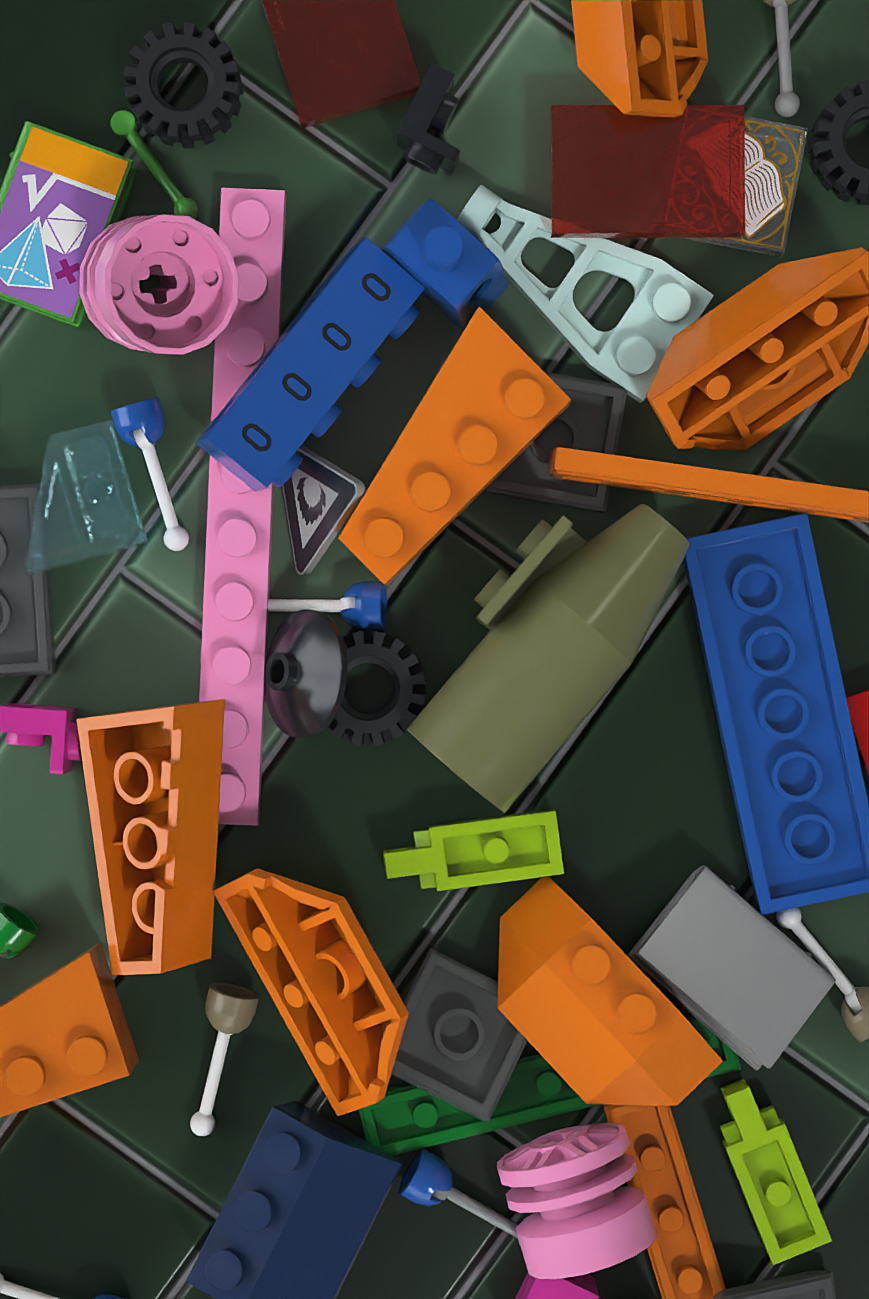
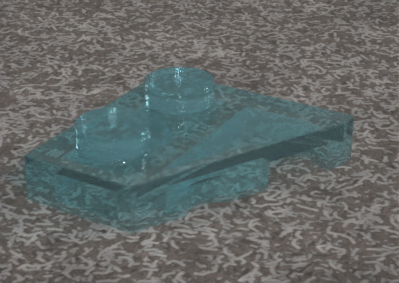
[24,420,148,576]

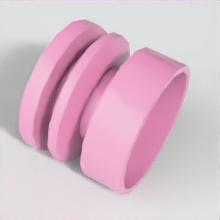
[79,214,239,355]
[497,1122,658,1279]

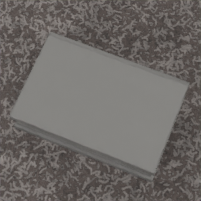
[627,865,836,1070]

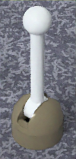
[776,907,869,1043]
[190,982,259,1136]

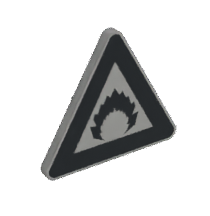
[282,445,365,575]

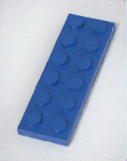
[683,513,869,915]

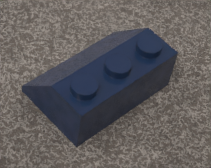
[186,1100,404,1299]

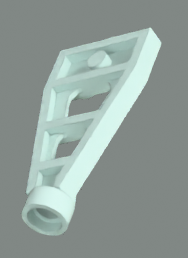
[457,184,714,403]

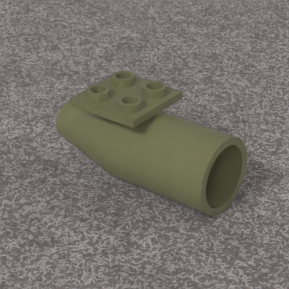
[407,503,690,813]

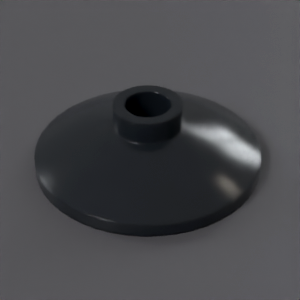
[265,610,348,738]

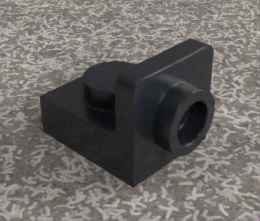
[397,63,460,175]

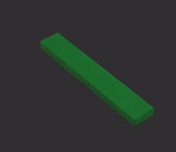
[359,1013,741,1156]

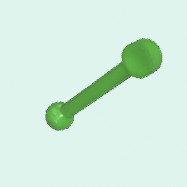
[111,110,198,219]

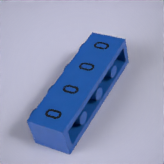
[195,237,425,492]

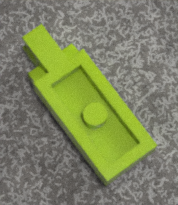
[383,809,564,891]
[719,1078,832,1265]

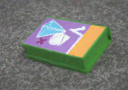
[0,121,139,329]

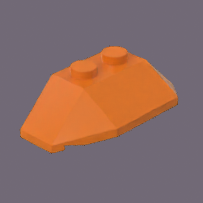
[571,0,708,118]
[646,247,869,450]
[213,868,409,1116]
[497,876,723,1106]

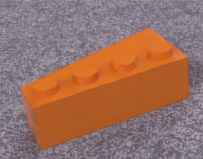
[338,306,571,586]
[77,699,225,975]
[0,942,140,1118]

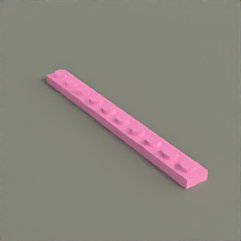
[199,188,287,826]

